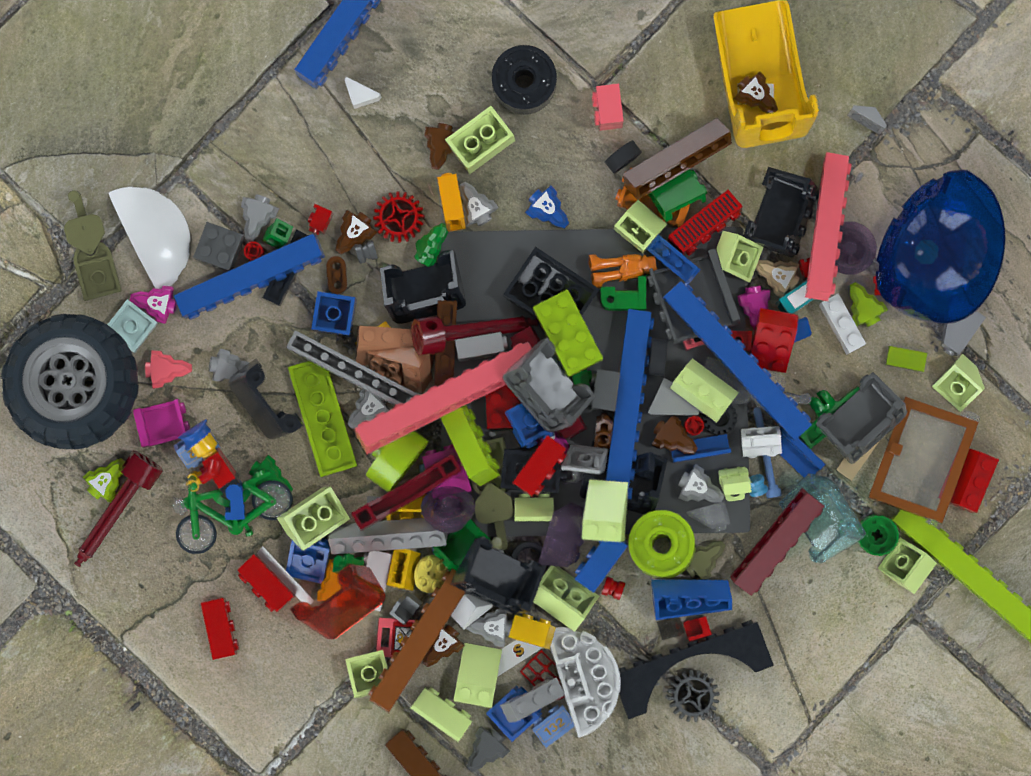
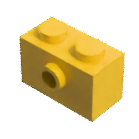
[387,549,421,591]
[509,613,556,650]

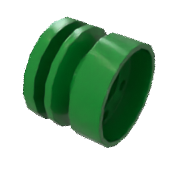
[856,514,899,556]

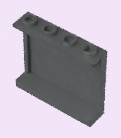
[647,249,740,345]

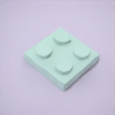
[107,299,158,353]

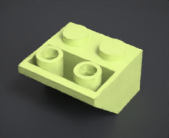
[614,200,667,253]

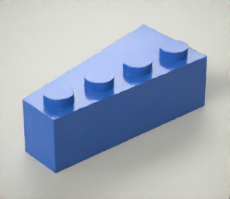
[651,580,732,620]

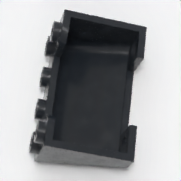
[743,167,819,258]

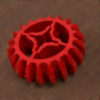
[373,191,425,243]

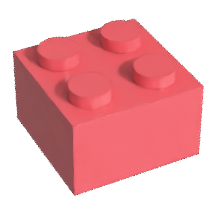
[592,84,624,131]

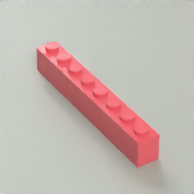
[805,152,851,301]

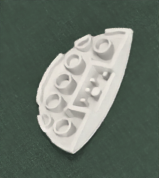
[108,187,191,289]
[550,627,620,738]

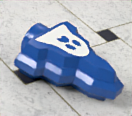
[525,185,569,229]

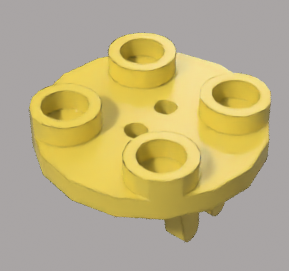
[414,555,447,593]

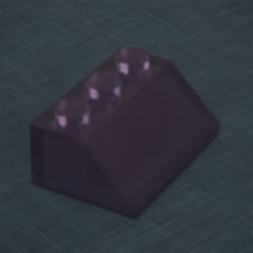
[538,502,585,567]

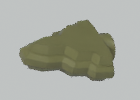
[686,541,726,580]

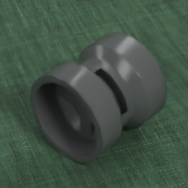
[354,240,378,264]

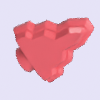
[145,350,192,389]

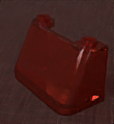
[290,564,385,639]

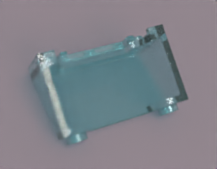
[779,473,866,564]

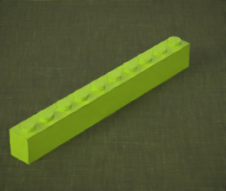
[891,509,1031,643]

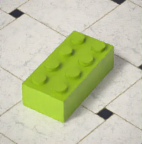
[533,289,603,378]
[441,405,500,486]

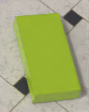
[886,346,927,372]

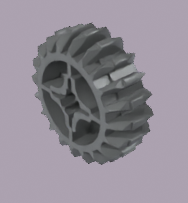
[667,670,720,722]

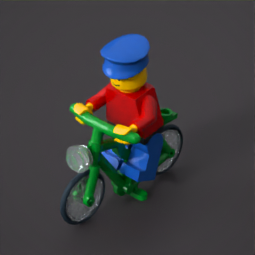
[172,419,293,554]

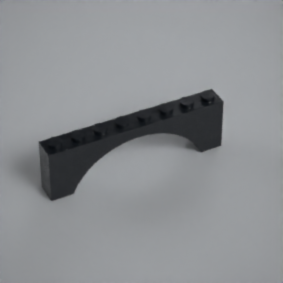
[618,619,774,720]

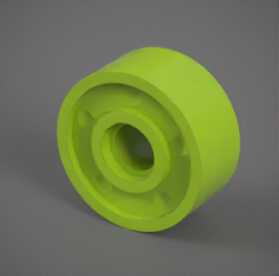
[365,431,429,493]
[628,510,696,579]

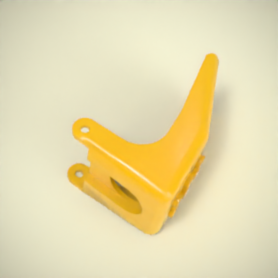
[714,0,818,148]

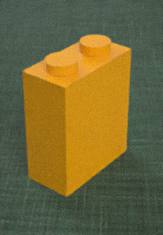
[437,173,466,232]

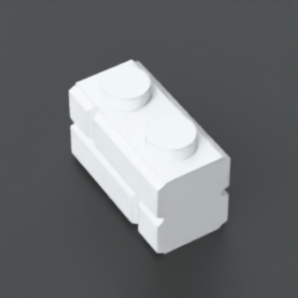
[741,426,782,458]

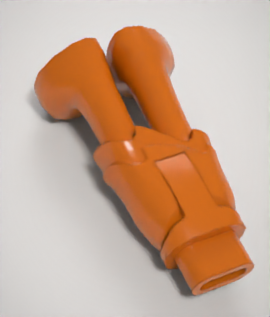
[588,254,657,289]

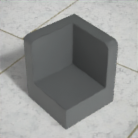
[389,590,422,625]

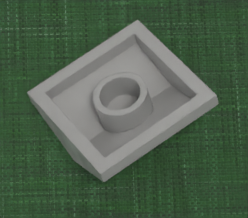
[847,106,887,135]
[561,445,609,474]

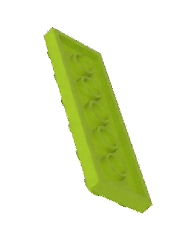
[288,361,358,477]

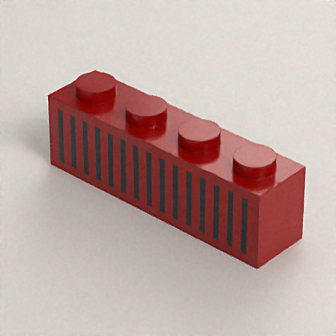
[668,189,743,256]

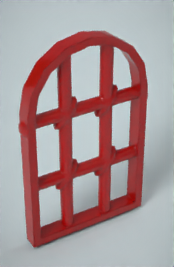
[520,650,565,701]

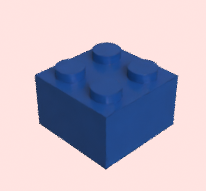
[311,291,357,337]

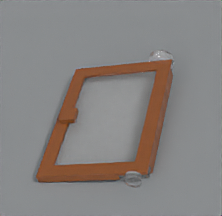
[868,397,981,526]

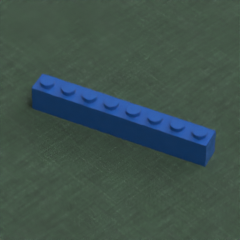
[174,234,325,320]

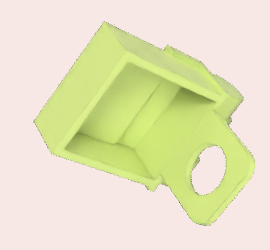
[718,466,751,501]

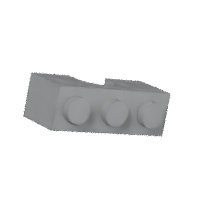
[500,677,565,723]

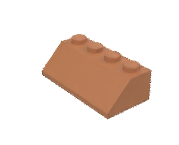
[355,326,434,369]

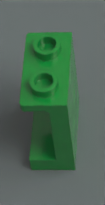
[648,169,707,222]
[433,510,491,571]

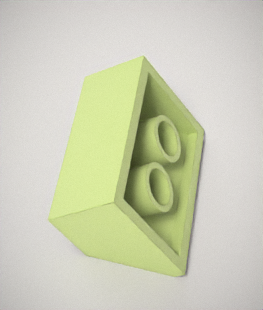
[445,106,515,175]
[670,358,739,423]
[277,486,350,551]
[534,563,599,632]
[411,686,473,742]

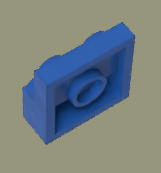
[505,403,554,449]
[286,538,331,584]
[486,685,542,742]

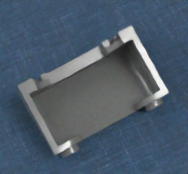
[503,338,595,432]
[816,372,907,464]

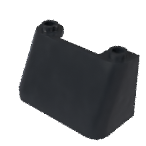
[380,249,466,324]
[229,358,303,439]
[579,440,668,514]
[451,537,545,614]

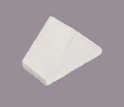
[345,77,381,109]
[451,594,493,629]

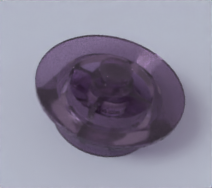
[835,222,877,275]
[421,486,475,533]

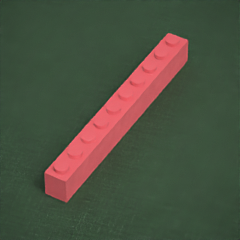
[355,342,532,454]

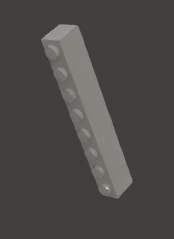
[286,330,419,405]

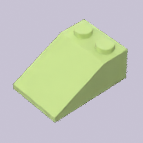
[582,480,628,542]
[454,643,502,708]

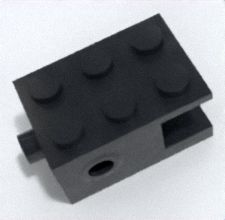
[500,449,567,494]

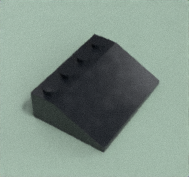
[503,246,600,320]

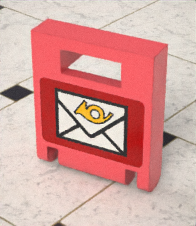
[376,617,420,657]

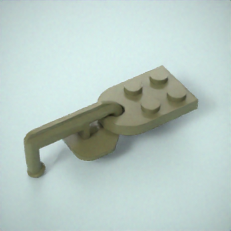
[64,190,122,301]
[471,437,514,550]

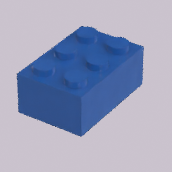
[574,538,629,593]

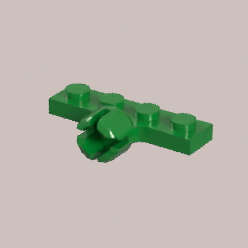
[799,386,860,449]

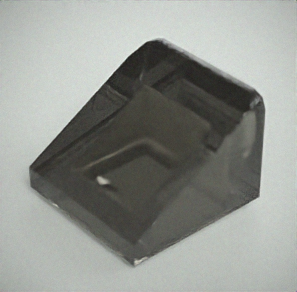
[657,617,685,640]

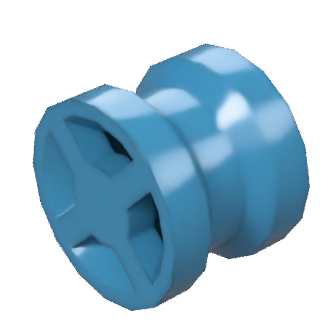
[749,474,768,497]

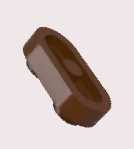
[327,256,347,295]

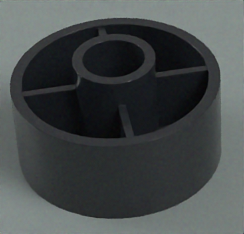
[492,45,557,115]

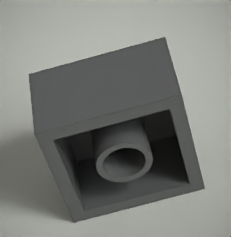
[193,222,245,272]
[589,369,620,413]

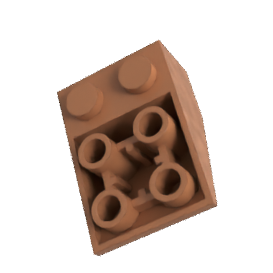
[367,347,432,394]

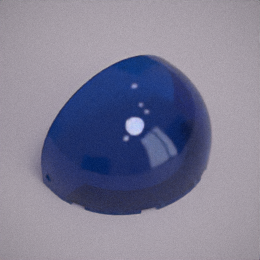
[876,170,1006,324]

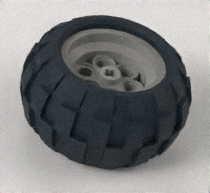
[1,314,139,450]

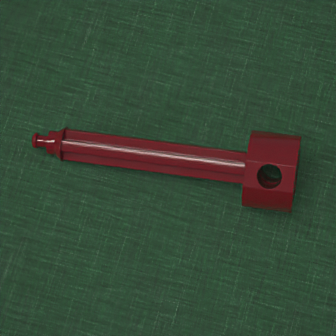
[411,316,538,355]
[74,450,163,567]

